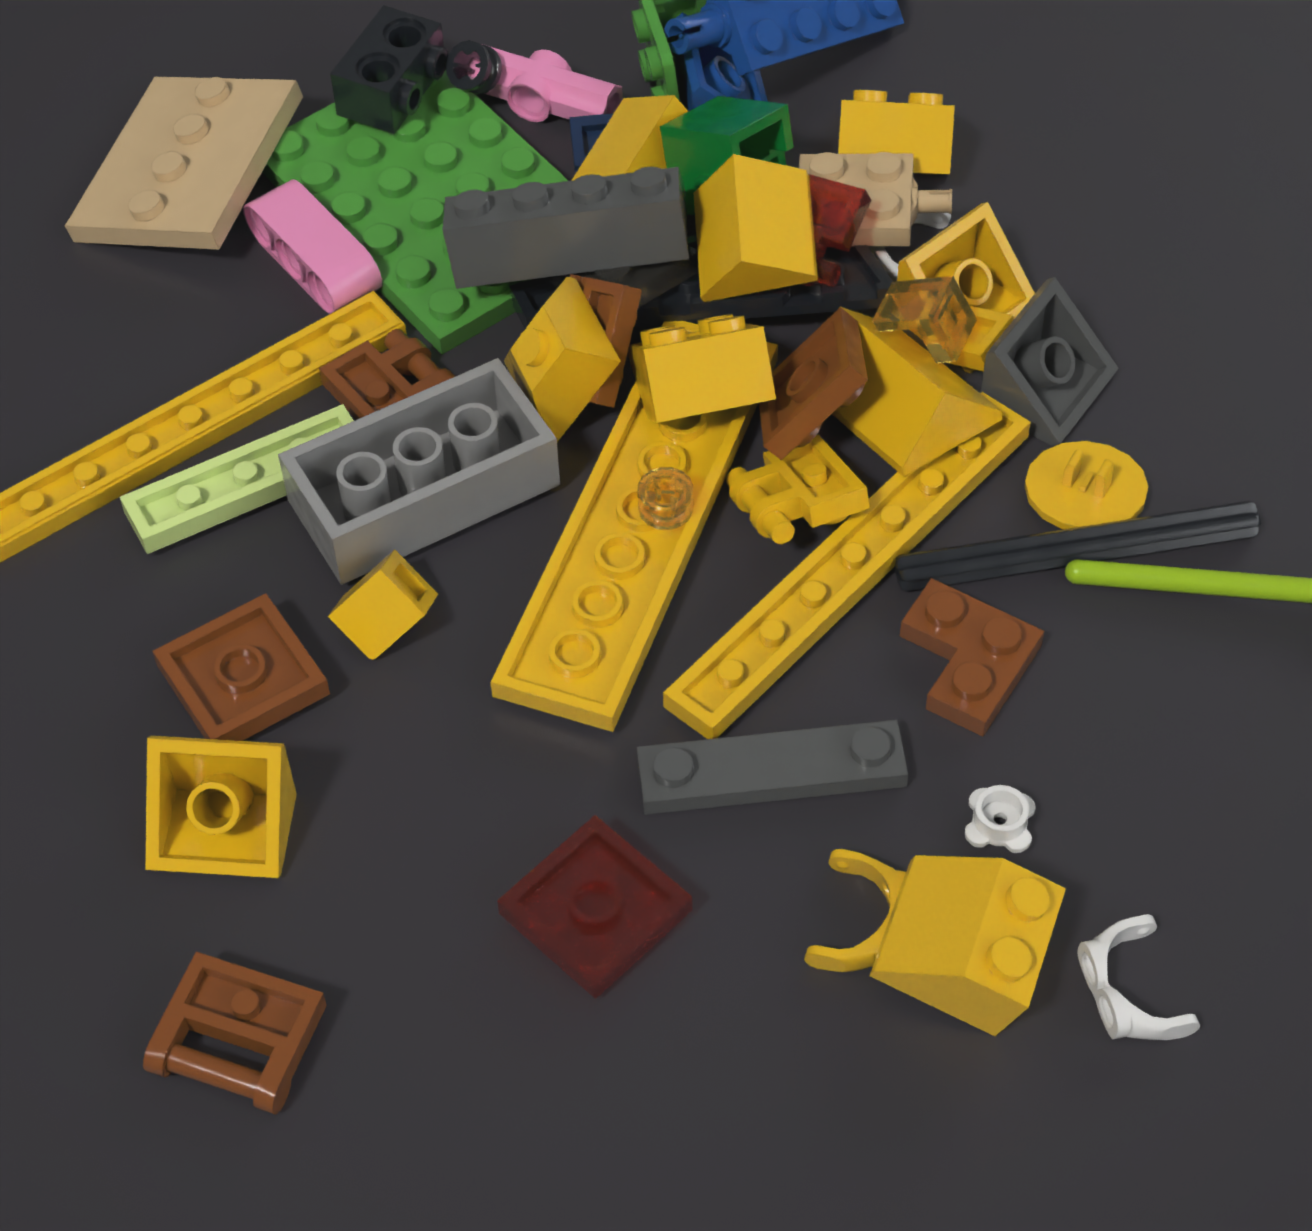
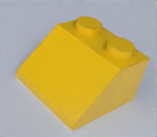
[869,855,1066,1036]

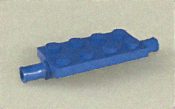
[664,0,904,76]

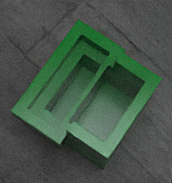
[660,96,794,216]

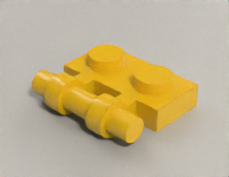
[726,434,870,544]

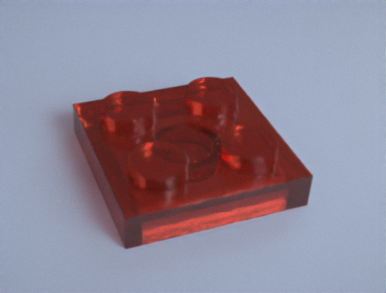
[497,815,692,999]

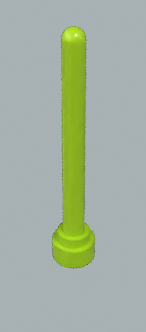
[1065,559,1312,603]

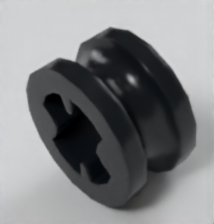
[446,40,502,94]

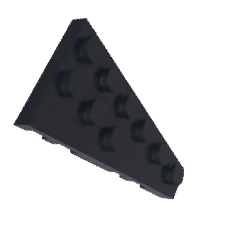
[509,234,899,329]

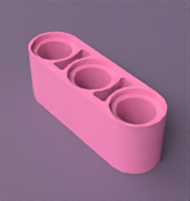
[243,179,382,314]

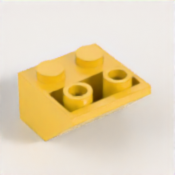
[838,90,955,175]
[627,314,776,423]

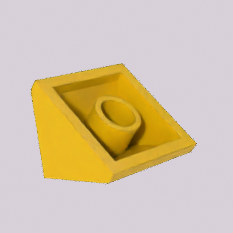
[571,95,688,181]
[693,154,818,302]
[894,202,1035,349]
[145,736,297,878]

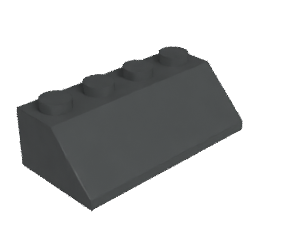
[442,167,689,289]

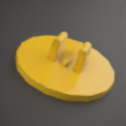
[1024,441,1148,529]

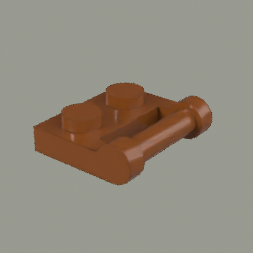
[143,951,327,1115]

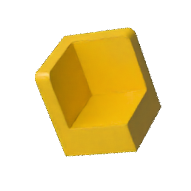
[328,549,438,660]

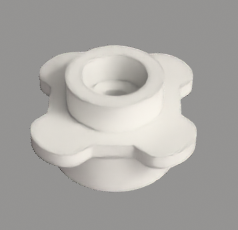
[965,785,1035,853]

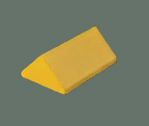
[832,307,1003,477]

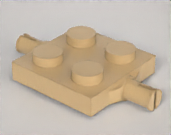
[799,152,952,246]

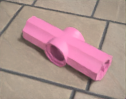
[467,44,623,122]

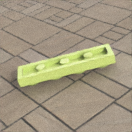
[120,404,354,554]

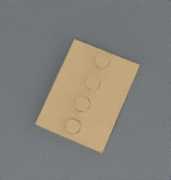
[65,77,303,250]

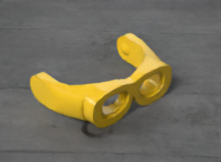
[804,849,906,972]

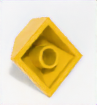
[504,277,621,442]

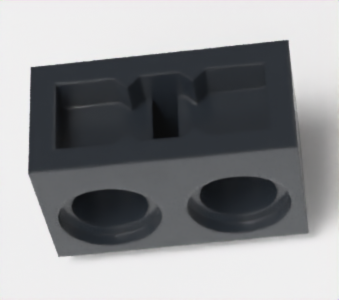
[330,5,448,134]

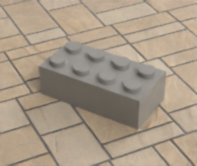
[278,358,560,585]

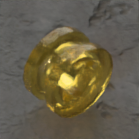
[637,467,694,530]

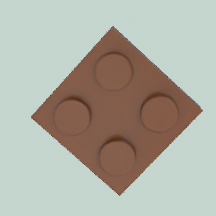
[759,307,868,460]
[152,593,330,741]

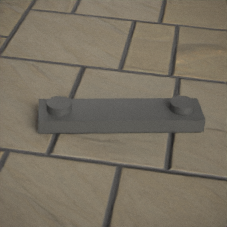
[637,720,908,815]

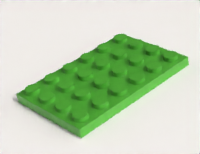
[262,70,569,355]

